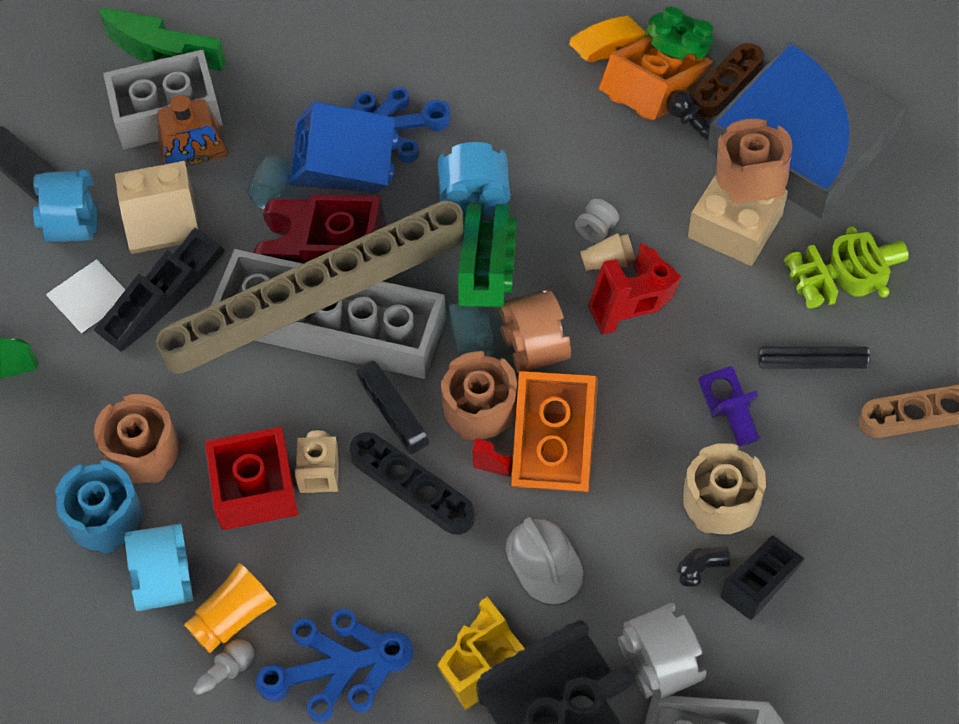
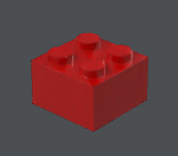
[205,426,299,531]

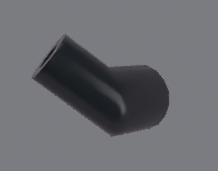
[677,547,730,587]

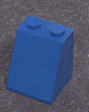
[289,101,398,193]

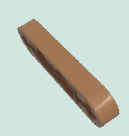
[858,384,959,438]

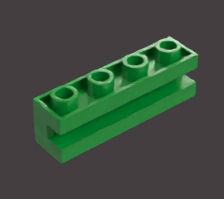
[458,203,517,307]

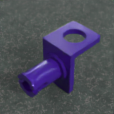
[698,367,761,447]

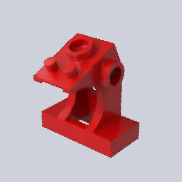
[587,243,682,335]

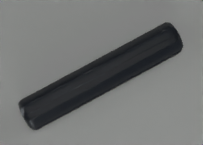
[758,346,870,369]

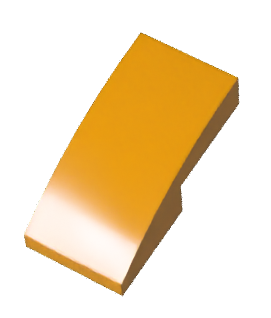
[569,15,646,62]

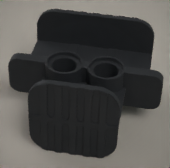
[477,620,634,724]

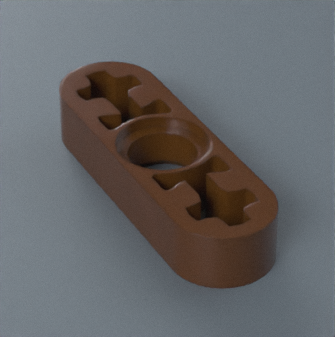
[693,43,764,118]

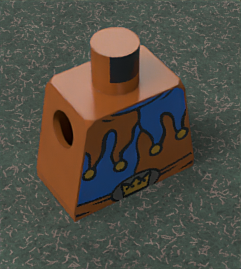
[157,95,228,167]

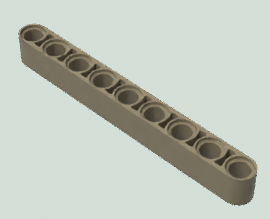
[156,201,464,374]

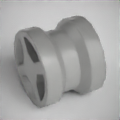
[575,198,619,243]

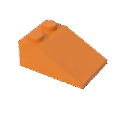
[599,36,714,121]
[511,371,598,492]

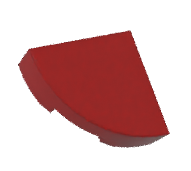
[472,438,513,477]

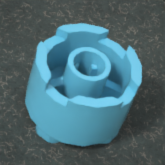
[125,523,193,611]

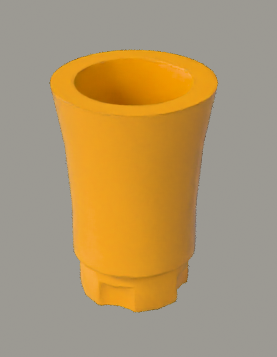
[184,563,277,653]

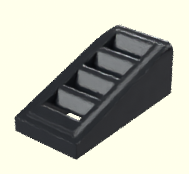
[721,535,804,620]

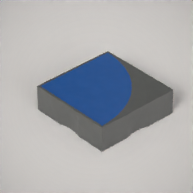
[707,40,906,219]

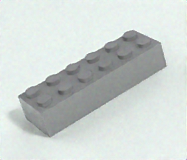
[211,249,446,379]

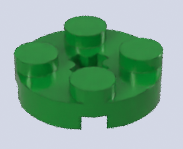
[645,6,713,60]

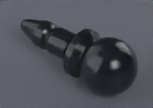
[666,90,710,140]

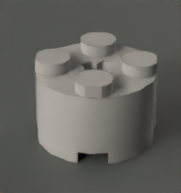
[617,603,707,699]

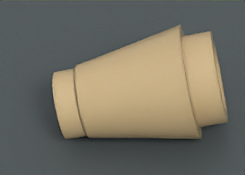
[580,233,635,272]

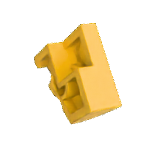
[437,597,525,710]

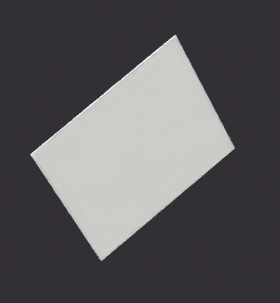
[46,259,125,334]

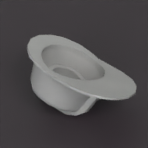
[505,517,583,605]

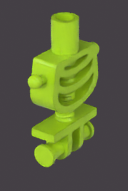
[784,226,908,309]

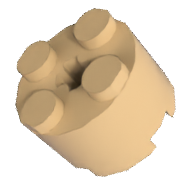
[683,443,766,534]

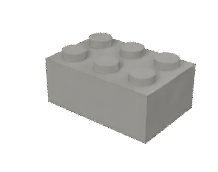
[103,50,223,150]

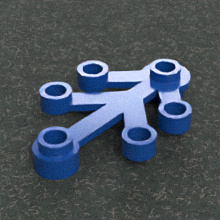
[349,87,450,163]
[256,609,413,723]

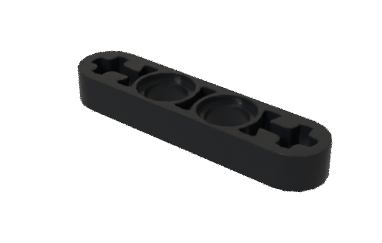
[350,432,475,535]

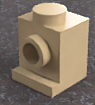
[295,430,339,493]

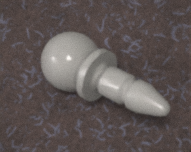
[193,639,255,695]

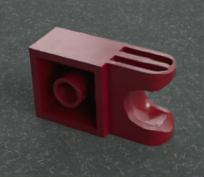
[253,195,386,271]

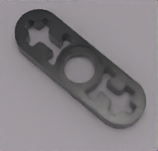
[356,360,429,454]

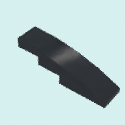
[93,227,225,352]

